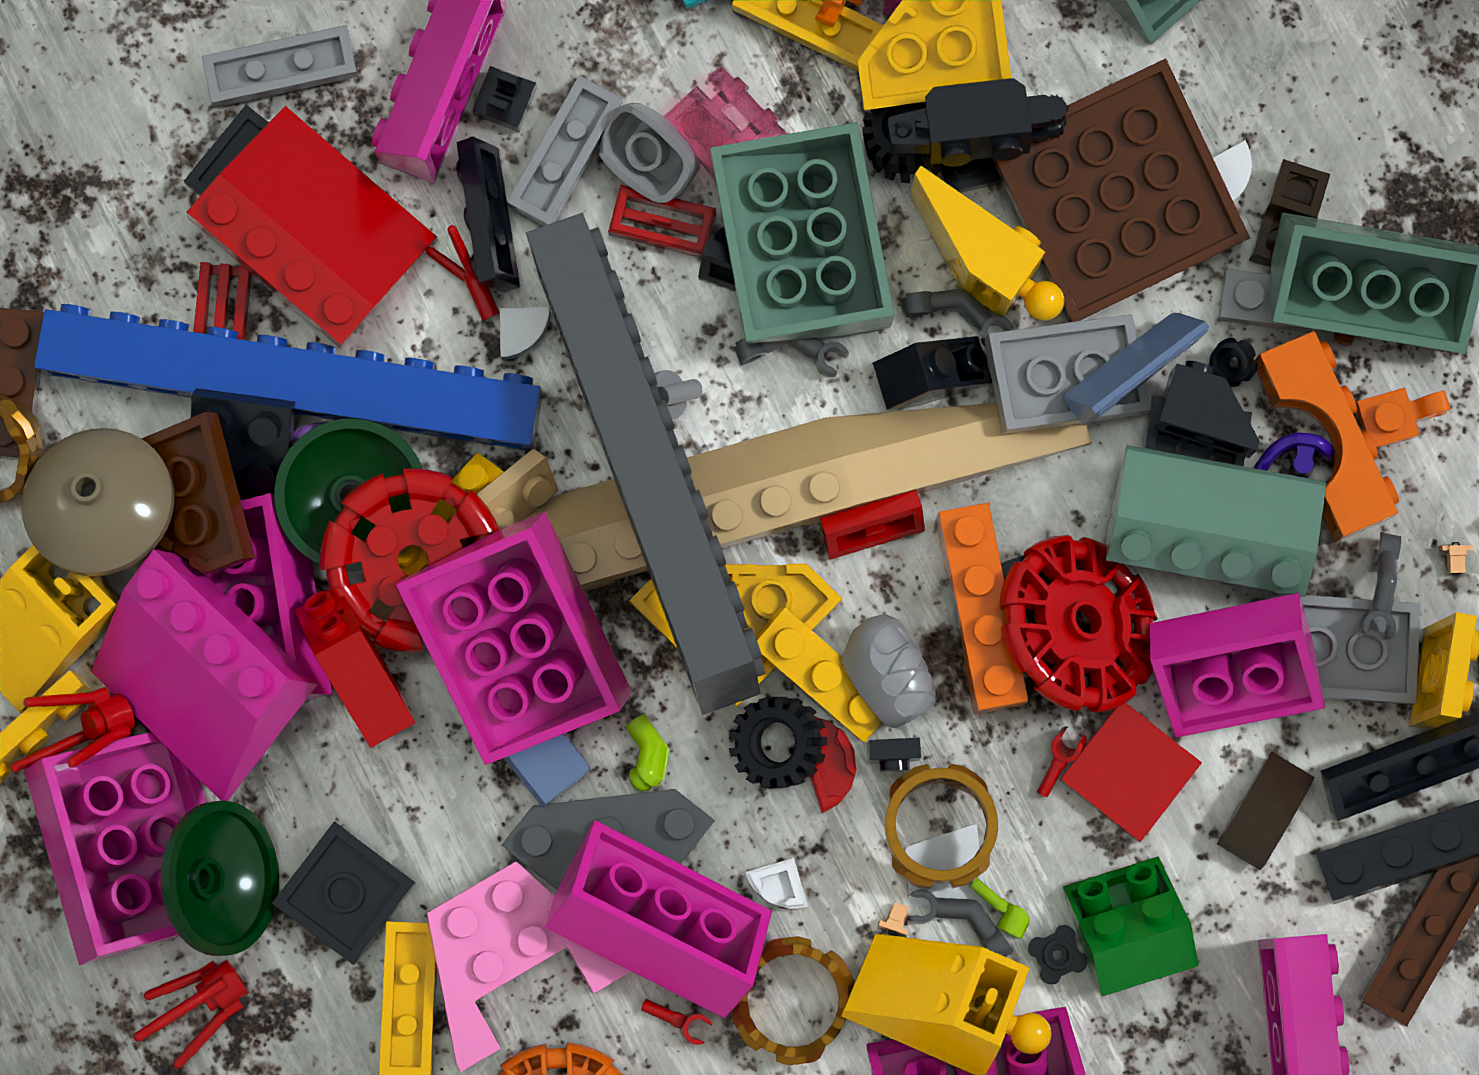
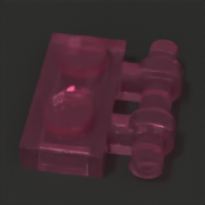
[664,66,788,178]

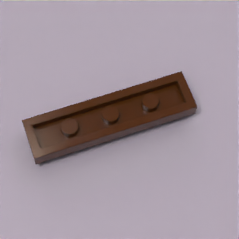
[1359,857,1479,1027]

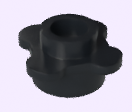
[1028,925,1087,984]

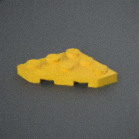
[857,0,1012,110]
[629,563,843,707]

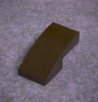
[1249,159,1330,268]
[1217,751,1315,870]

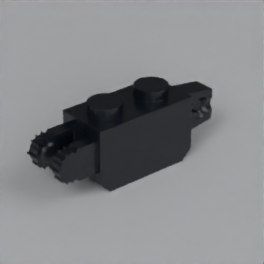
[888,78,1069,167]

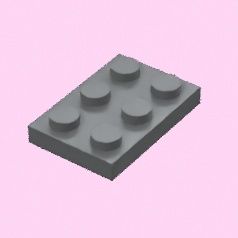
[984,314,1151,434]
[1267,592,1421,705]

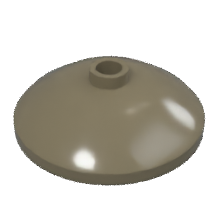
[21,428,174,576]

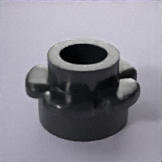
[1209,338,1257,387]

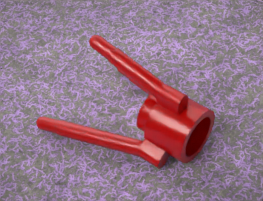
[10,687,135,773]
[133,959,249,1069]

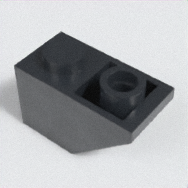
[872,336,993,410]

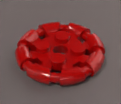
[320,468,500,653]
[999,535,1158,713]

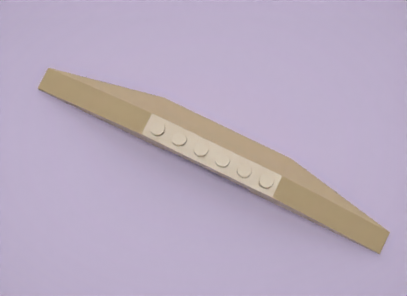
[369,403,1092,651]

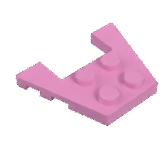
[426,861,631,1072]

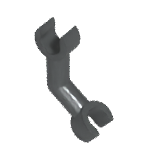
[903,288,1014,347]
[734,338,849,377]
[1360,532,1401,640]
[909,889,1013,957]

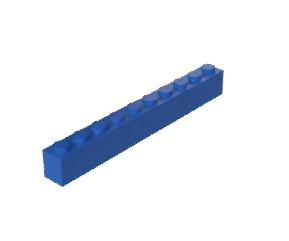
[34,304,543,451]

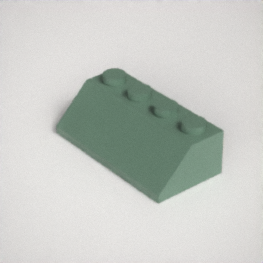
[1271,213,1479,354]
[1106,445,1326,597]

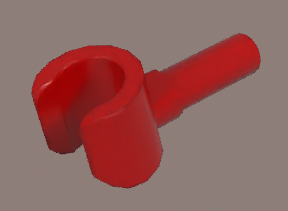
[1037,726,1087,797]
[641,999,712,1045]

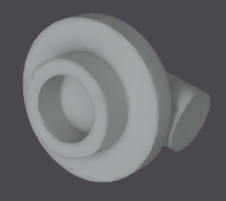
[655,370,702,419]

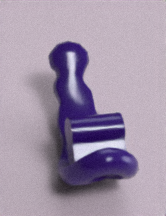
[1254,432,1336,478]

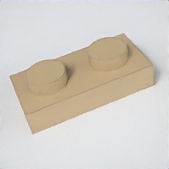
[470,448,559,543]

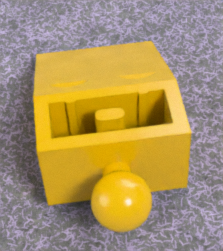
[910,166,1064,321]
[0,545,120,713]
[841,934,1052,1075]

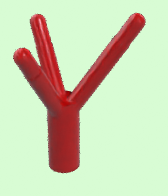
[426,225,500,321]

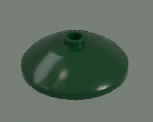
[274,419,423,571]
[161,801,279,956]

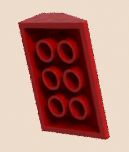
[186,106,437,349]

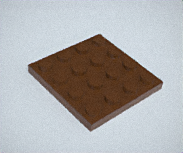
[991,58,1250,322]

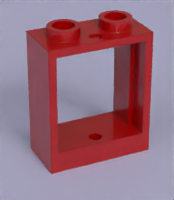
[295,591,415,748]

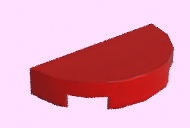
[810,716,857,814]

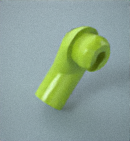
[624,713,670,791]

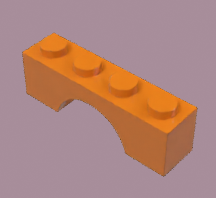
[1254,330,1399,543]
[935,502,1028,715]

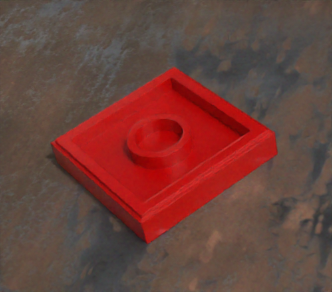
[1059,703,1202,843]

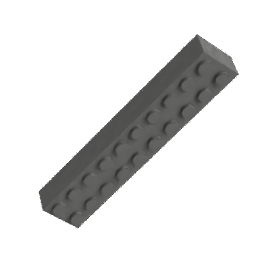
[526,212,766,715]

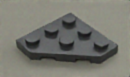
[501,789,715,890]

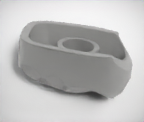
[599,102,700,203]
[841,614,936,728]

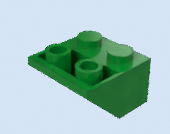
[1063,856,1199,997]

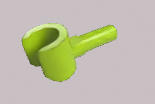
[969,877,1030,939]

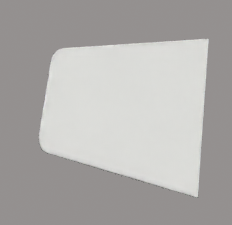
[905,823,987,913]

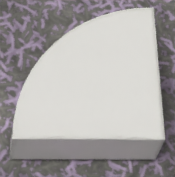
[1213,140,1252,202]
[500,307,550,360]
[745,858,808,909]

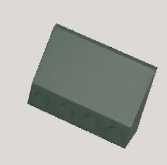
[710,122,895,343]

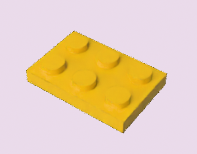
[1408,612,1479,730]

